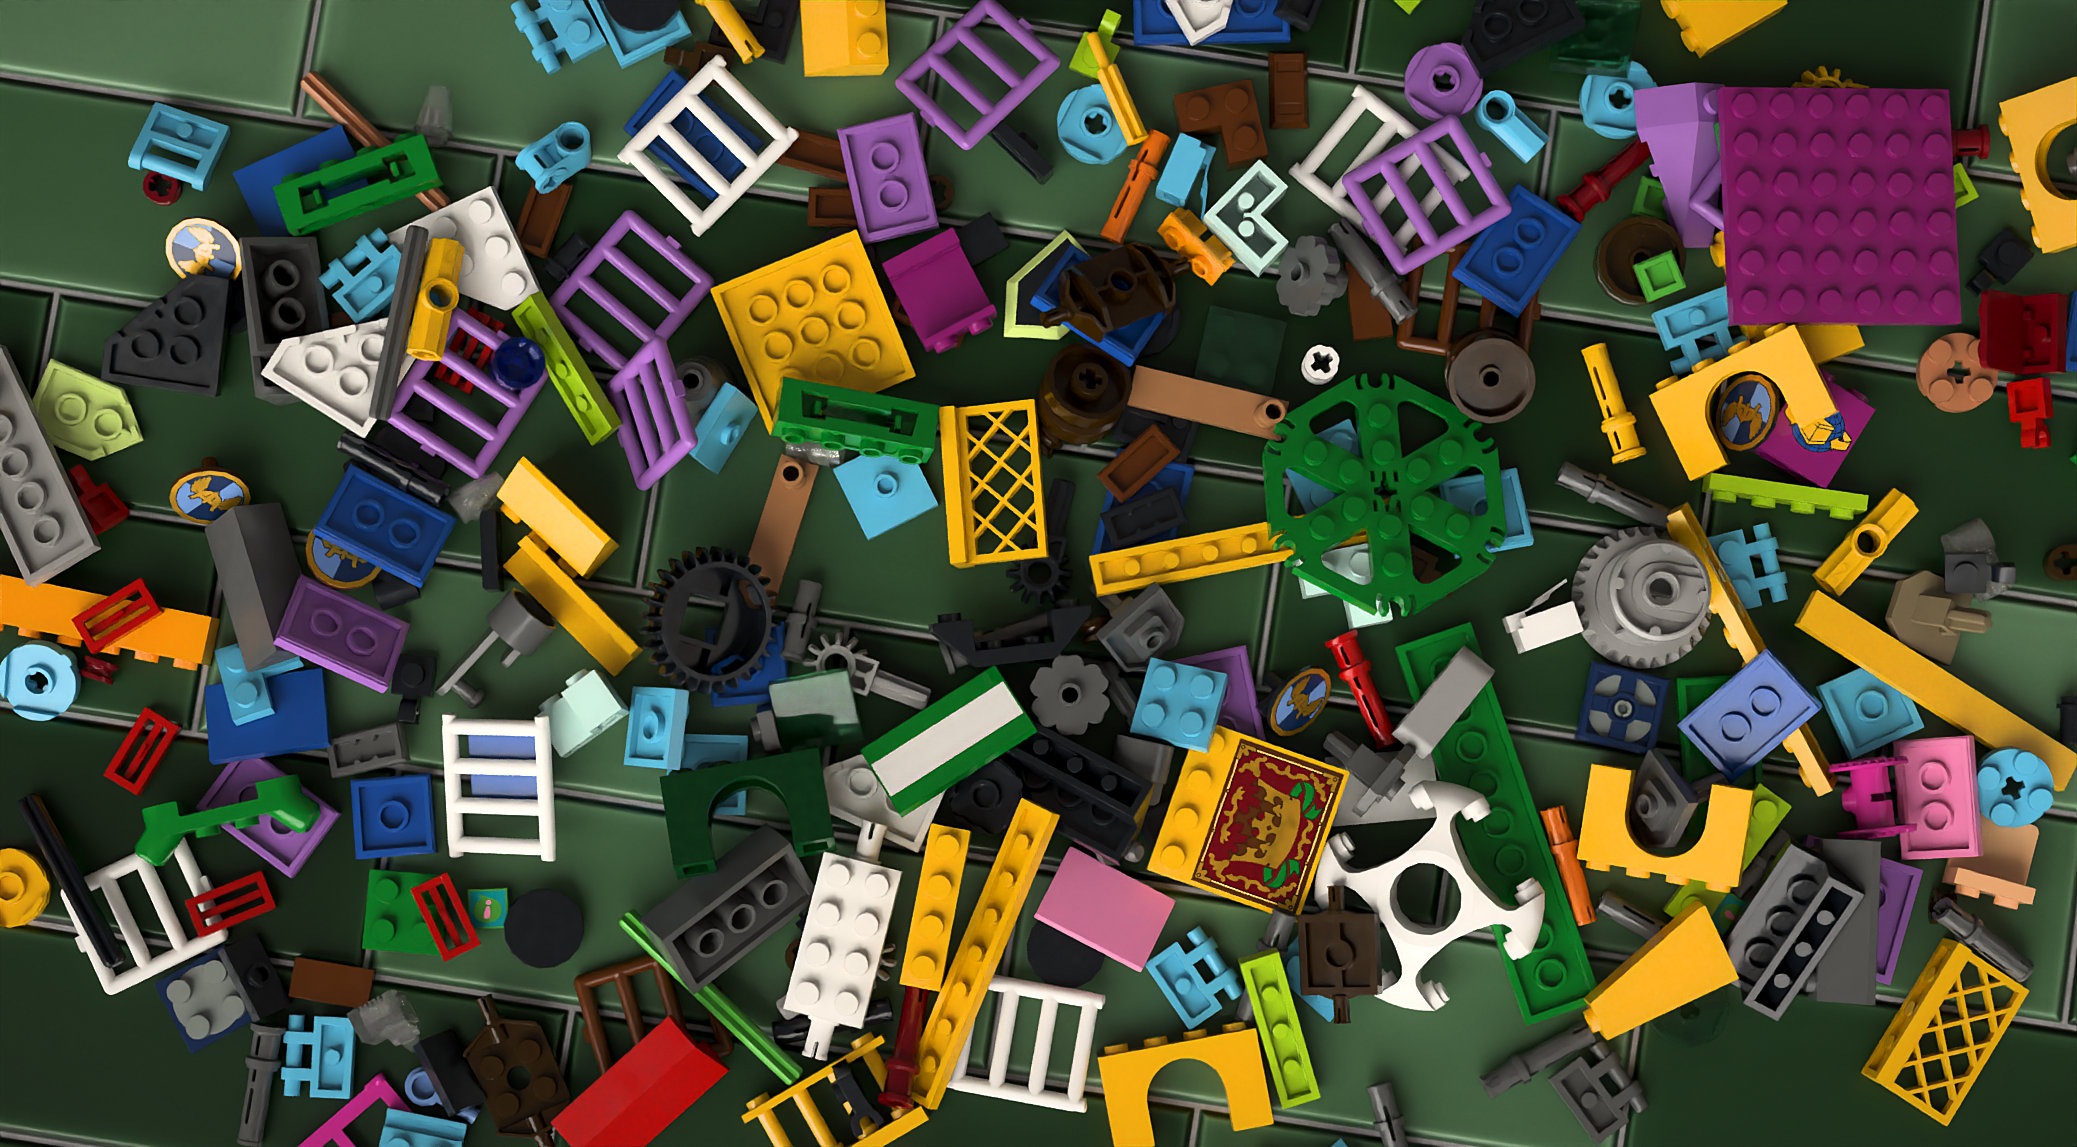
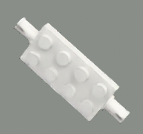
[783,820,903,1061]

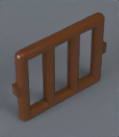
[1396,234,1542,356]
[574,954,734,1076]

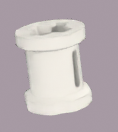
[1301,345,1339,385]

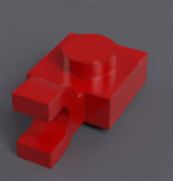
[2006,378,2054,449]
[67,464,130,536]

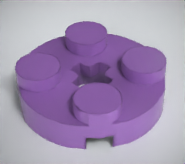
[1404,42,1483,122]

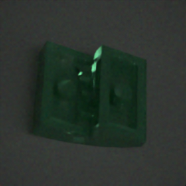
[768,667,864,753]

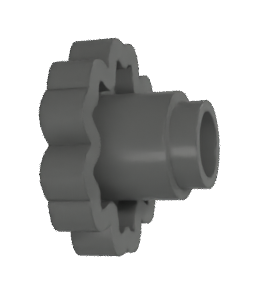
[1276,235,1348,317]
[1030,655,1110,736]

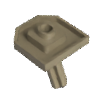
[1885,570,1993,666]

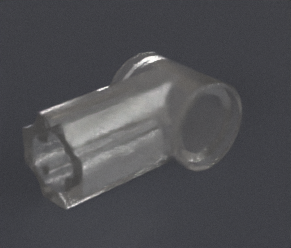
[1941,517,2013,603]

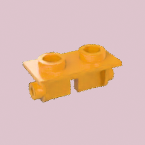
[1157,206,1236,286]

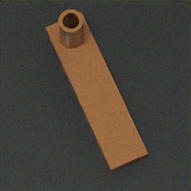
[1127,365,1289,441]
[738,454,820,609]

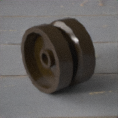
[1593,216,1687,307]
[1443,326,1536,423]
[1035,342,1133,444]

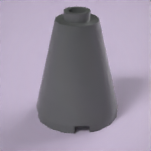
[661,355,739,429]

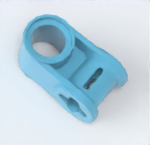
[515,121,592,194]

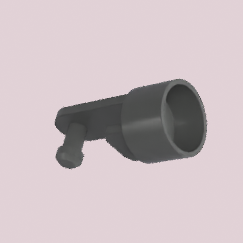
[435,588,557,709]
[1095,734,1175,865]

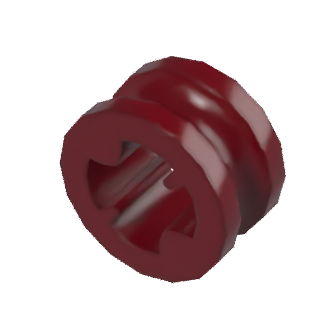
[143,170,182,206]
[79,655,120,685]

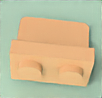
[1942,813,2039,910]

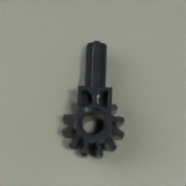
[1006,478,1076,608]

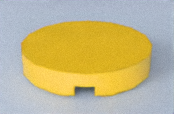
[0,848,52,928]

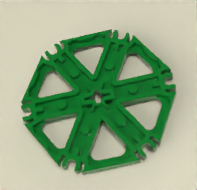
[1262,373,1507,617]

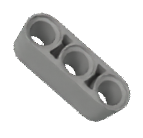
[1392,645,1495,760]

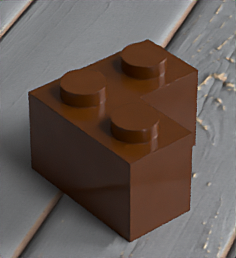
[1172,79,1268,172]

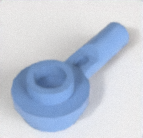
[405,1066,481,1124]

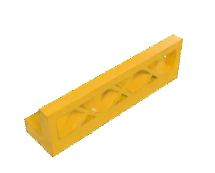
[503,535,643,678]

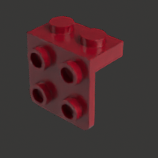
[1977,289,2067,376]

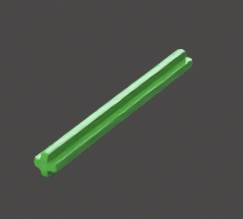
[619,909,803,1085]

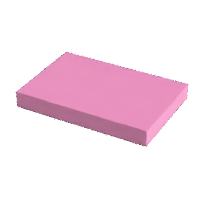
[1892,736,1983,860]
[1034,846,1176,972]

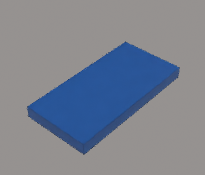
[1133,0,1290,46]

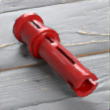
[1324,629,1399,750]

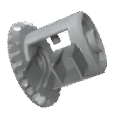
[1571,527,1712,669]

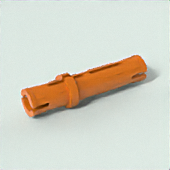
[1099,129,1172,246]
[1539,805,1597,926]

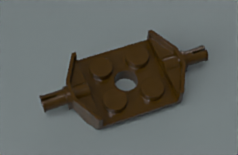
[1040,242,1192,343]
[462,993,573,1147]

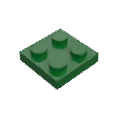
[362,869,452,956]

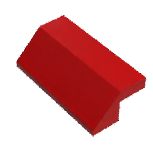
[550,1014,731,1147]

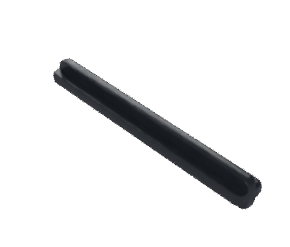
[17,793,126,969]

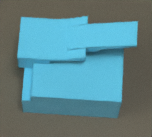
[1155,133,1216,222]

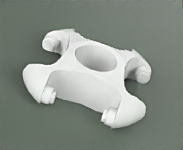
[1314,780,1545,1011]

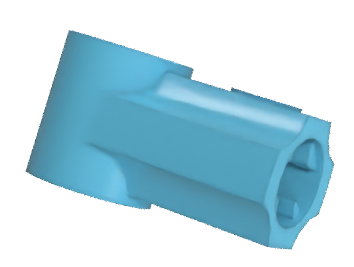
[1474,90,1550,164]

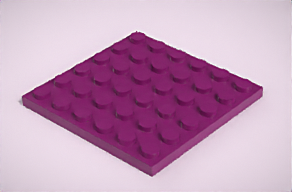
[1717,87,1962,325]

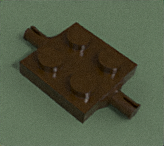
[1297,885,1383,1024]

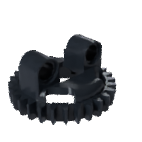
[638,546,781,694]

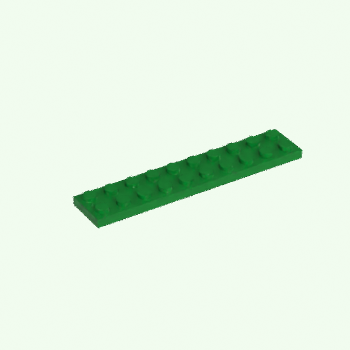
[1394,622,1597,1026]

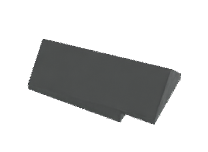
[238,237,330,406]
[204,502,304,673]

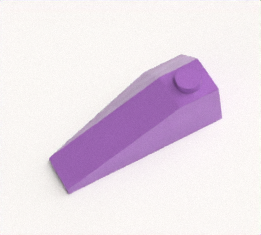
[1633,82,1725,248]

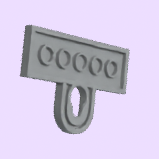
[0,344,101,588]

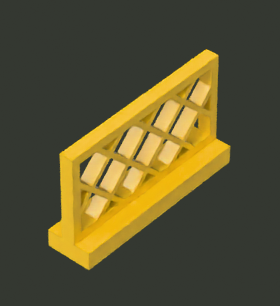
[939,399,1049,569]
[1861,938,2029,1126]

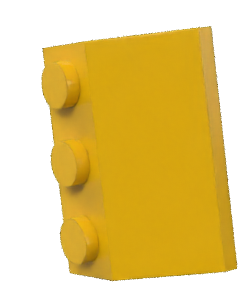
[800,0,889,77]
[497,456,620,580]

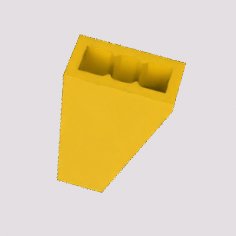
[1583,901,1739,1040]

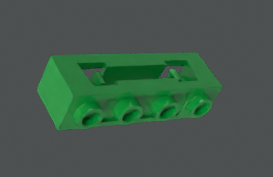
[272,132,444,237]
[771,377,939,465]

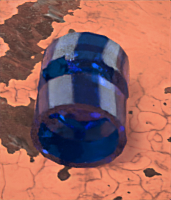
[488,337,546,392]

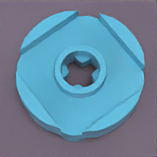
[1579,59,1657,139]
[1057,84,1129,165]
[0,640,81,721]
[1977,746,2054,828]

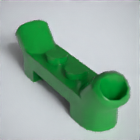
[134,774,321,867]

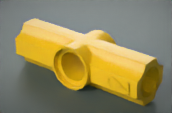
[406,237,465,361]
[1812,488,1919,598]

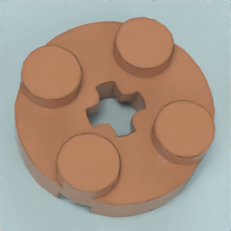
[1916,333,1998,413]

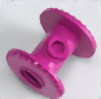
[1828,756,1917,840]

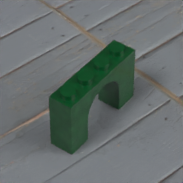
[659,746,837,880]

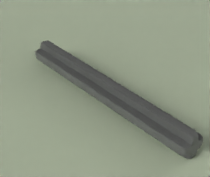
[369,225,429,421]

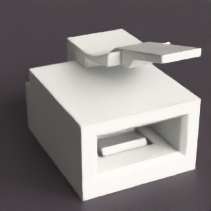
[1502,579,1584,654]

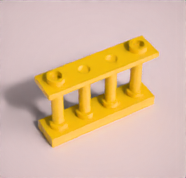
[741,1031,930,1147]

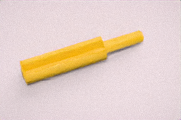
[1086,31,1149,146]

